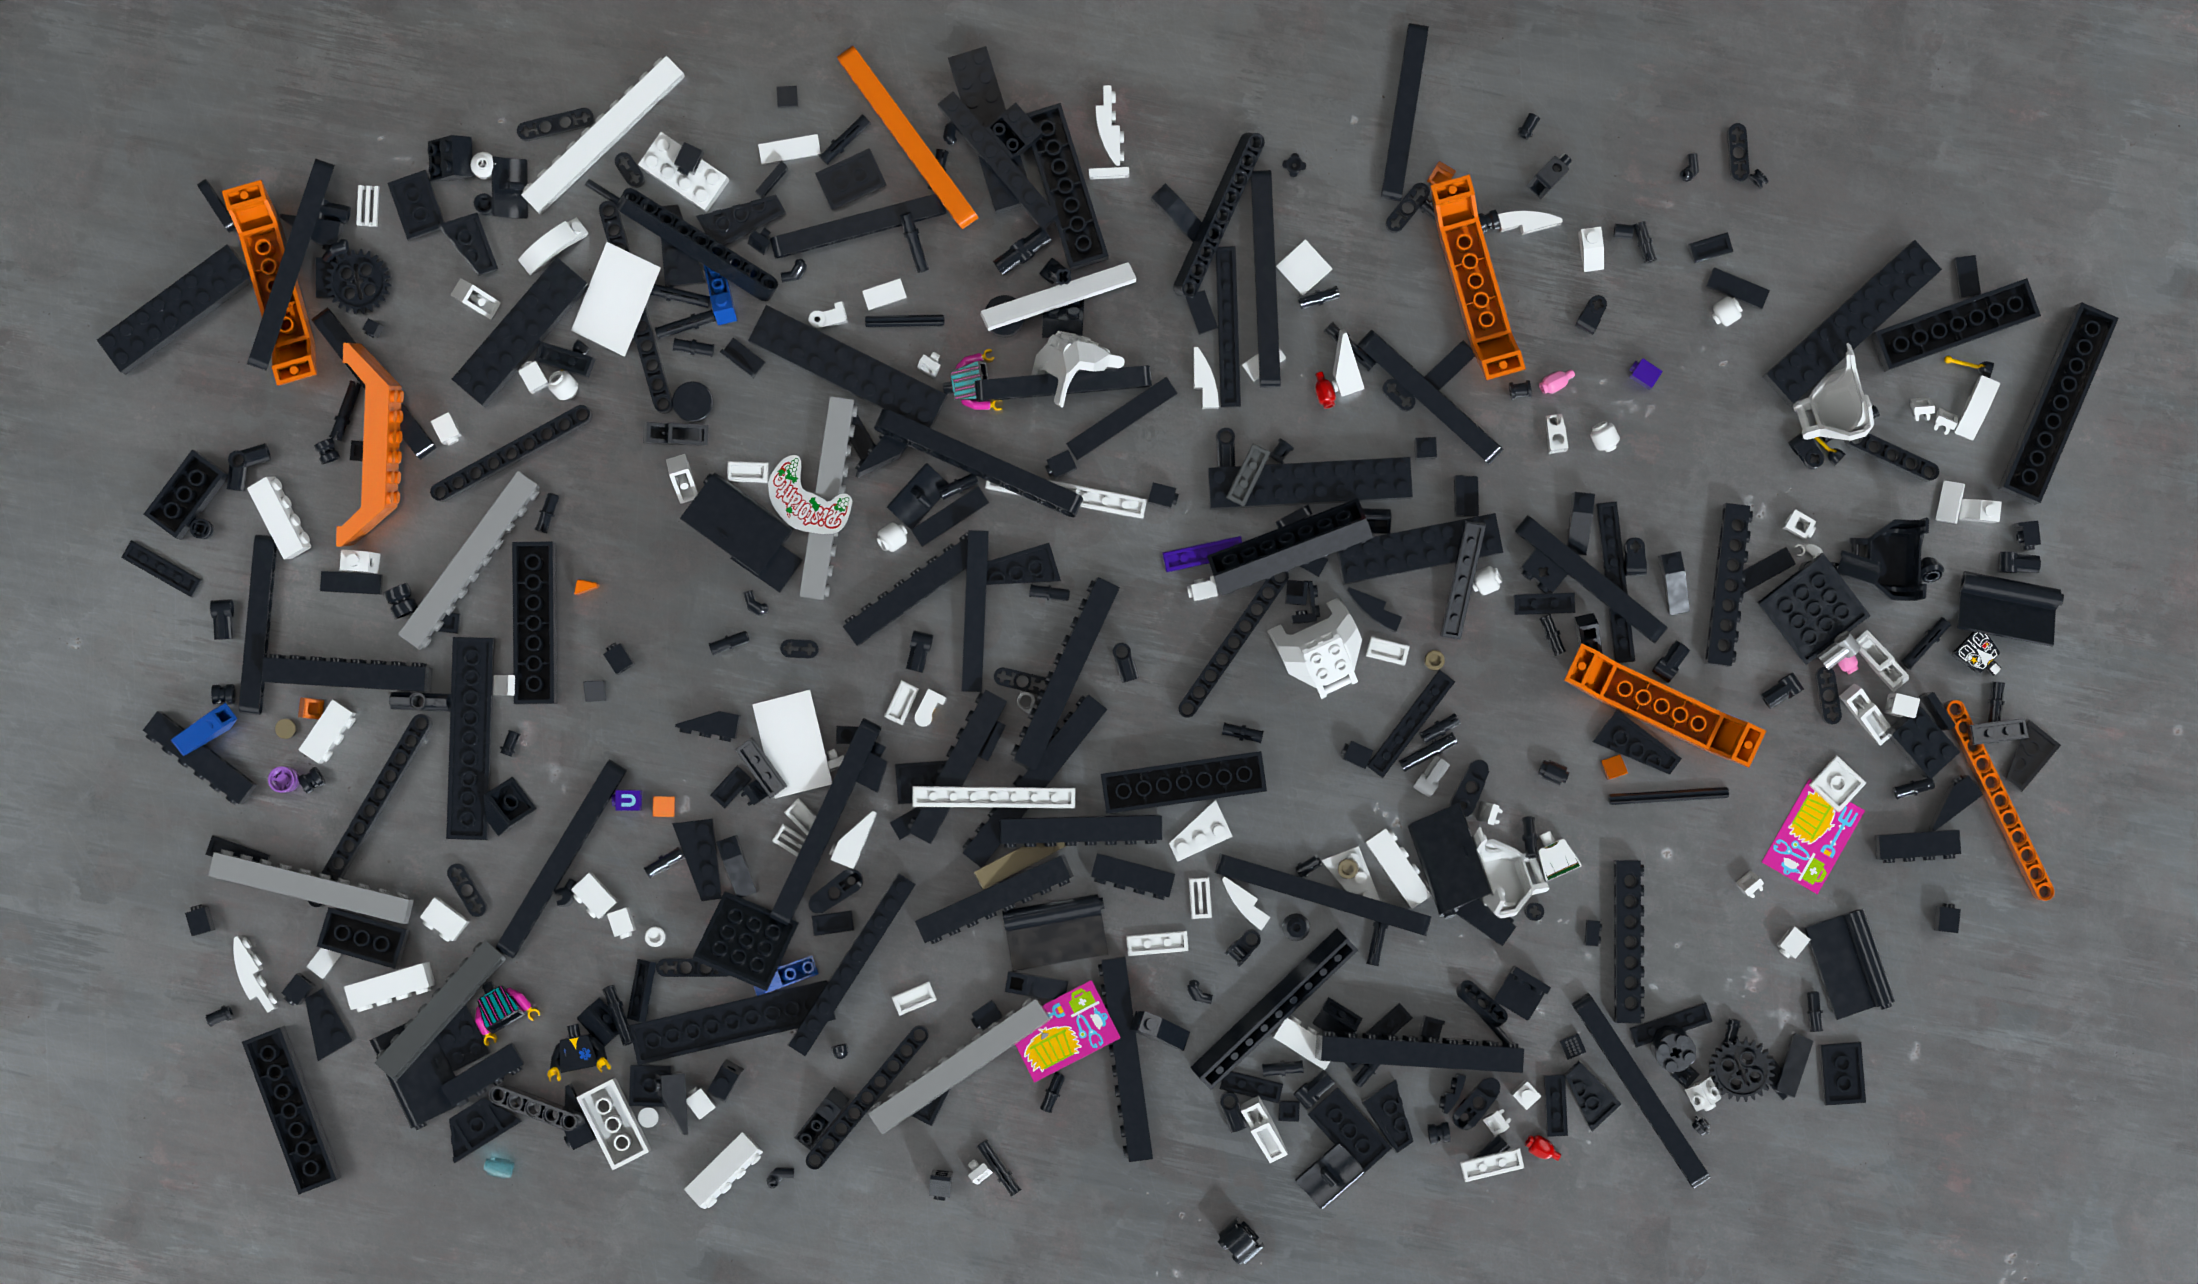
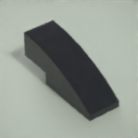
[643,422,708,446]
[1346,587,1402,632]

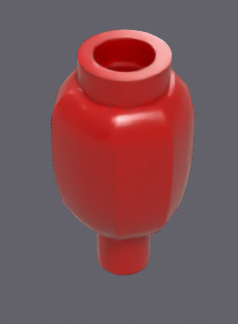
[1315,372,1336,409]
[1525,1135,1561,1161]

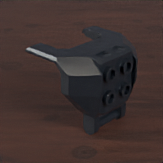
[1848,517,1929,601]

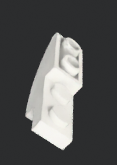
[1096,85,1124,167]
[233,935,278,1013]

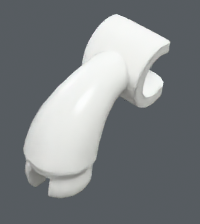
[1793,544,1823,559]

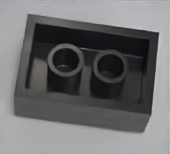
[1885,707,1960,779]

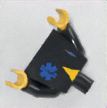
[547,1024,611,1082]

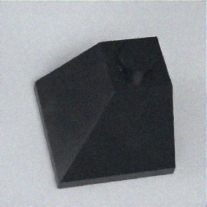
[483,777,537,837]

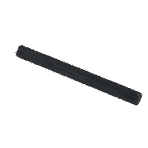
[1608,787,1729,805]

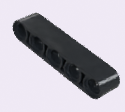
[1844,433,1939,482]
[489,1085,585,1131]

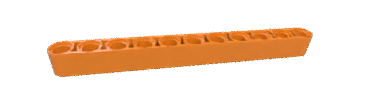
[837,46,978,230]
[1944,700,2055,901]

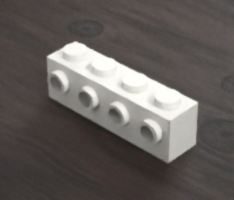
[247,476,312,559]
[1365,828,1432,909]
[684,1132,763,1209]

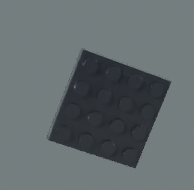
[1757,553,1871,665]
[692,891,799,991]

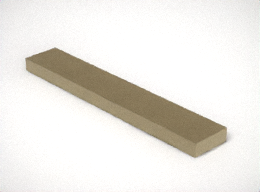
[973,816,1081,890]

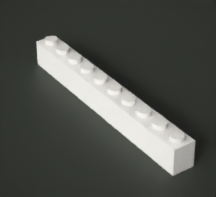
[521,56,685,215]

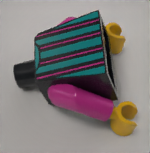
[943,349,1002,411]
[475,981,540,1046]

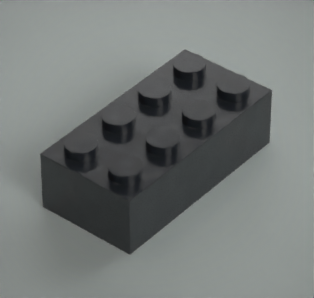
[143,450,228,540]
[316,907,410,969]

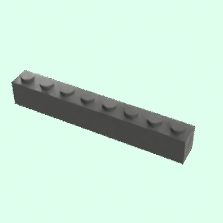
[375,940,506,1081]

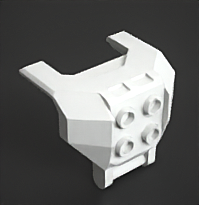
[1031,331,1124,407]
[1793,343,1874,441]
[1267,597,1362,699]
[1473,827,1549,918]

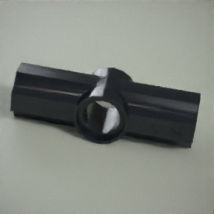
[993,228,1052,276]
[389,692,453,712]

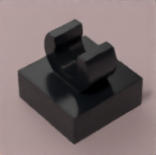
[747,228,771,255]
[741,780,768,806]
[1670,1066,1700,1089]

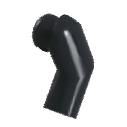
[943,122,957,145]
[1680,153,1699,182]
[781,259,807,283]
[743,590,769,616]

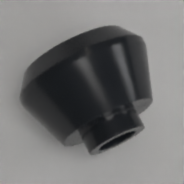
[1921,557,1944,583]
[1282,913,1310,941]

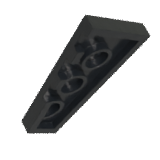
[1592,710,1682,775]

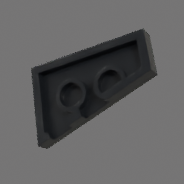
[439,213,498,276]
[2006,720,2061,792]
[305,988,354,1061]

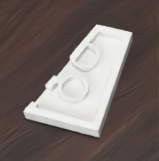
[1169,800,1233,862]
[1321,846,1380,901]

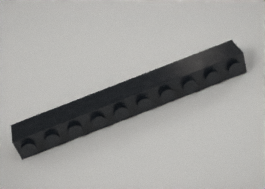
[1010,577,1120,771]
[962,694,1107,868]
[787,873,916,1056]
[1190,928,1358,1090]
[1098,956,1153,1162]

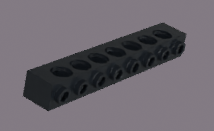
[1705,503,1753,667]
[1614,860,1645,1023]

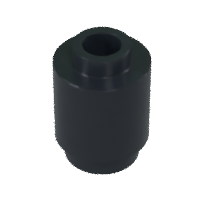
[1538,760,1570,786]

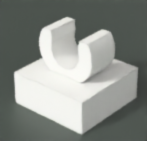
[917,352,941,379]
[1910,397,1935,421]
[1934,408,1958,434]
[827,749,845,772]
[1476,801,1503,825]
[1736,870,1764,898]
[1483,1109,1511,1136]
[968,1159,993,1185]

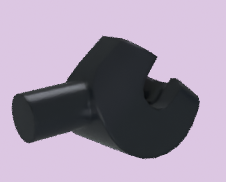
[554,878,576,907]

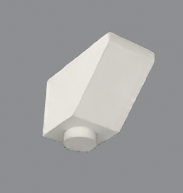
[1578,227,1604,272]
[451,278,501,320]
[666,454,698,504]
[1958,499,2002,523]

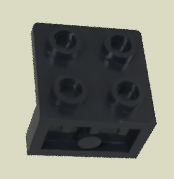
[1494,966,1551,1021]

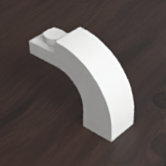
[518,217,588,276]

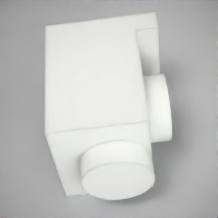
[1782,509,1816,540]
[1187,576,1218,601]

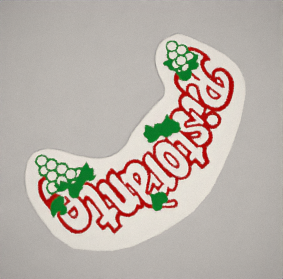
[768,455,853,534]

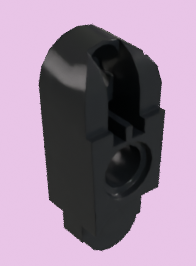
[1450,760,1490,817]
[809,869,863,914]
[1452,1077,1501,1130]

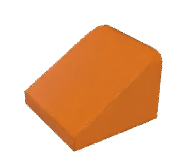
[1427,161,1456,185]
[574,579,599,595]
[298,697,324,719]
[1601,754,1628,780]
[653,796,675,817]

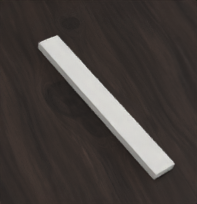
[980,262,1137,331]
[985,479,1147,519]
[912,786,1075,808]

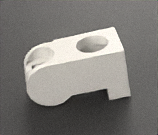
[808,301,848,330]
[1545,414,1569,454]
[915,689,947,727]

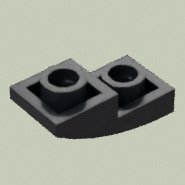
[1439,1073,1466,1114]

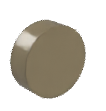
[1424,650,1445,670]
[275,719,297,739]
[1338,858,1359,879]

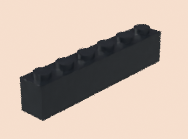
[143,711,257,805]

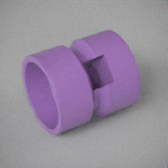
[268,766,299,793]

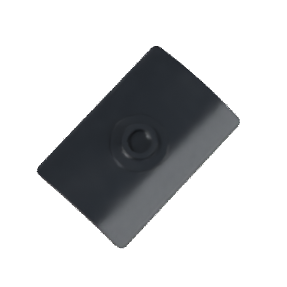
[492,156,528,219]
[887,463,949,529]
[1295,1143,1365,1209]

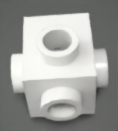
[1685,1077,1721,1111]

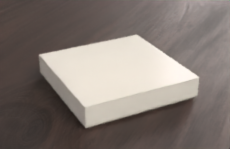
[1276,239,1332,296]
[1809,755,1866,813]

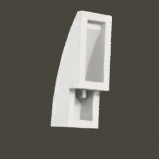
[1498,211,1563,235]
[1193,347,1219,409]
[1954,375,2000,441]
[1856,630,1909,692]
[1839,683,1891,746]
[1222,876,1270,931]
[1241,1096,1288,1163]

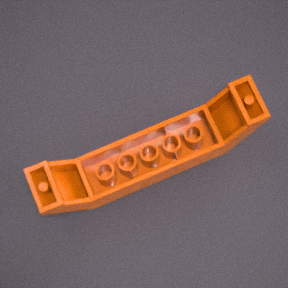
[1430,174,1526,381]
[222,180,317,386]
[336,343,404,547]
[1564,643,1766,768]

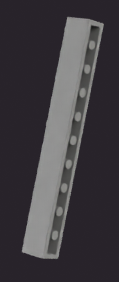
[799,396,858,600]
[398,471,540,650]
[208,849,414,924]
[868,998,1051,1134]

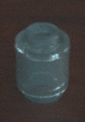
[484,1155,515,1179]

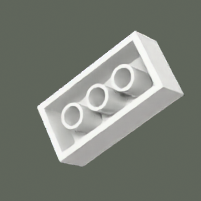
[638,132,730,213]
[344,962,436,1012]
[576,1077,652,1170]

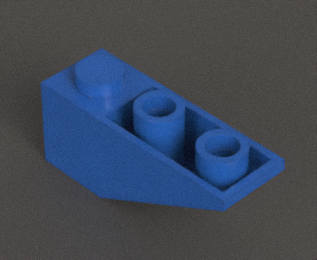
[703,264,737,326]
[171,703,238,756]
[753,955,819,996]

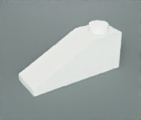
[1331,329,1364,396]
[829,811,877,869]

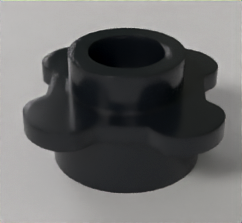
[1282,153,1306,177]
[1692,1115,1710,1136]

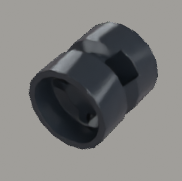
[383,583,418,619]

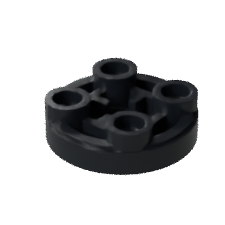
[672,381,713,422]

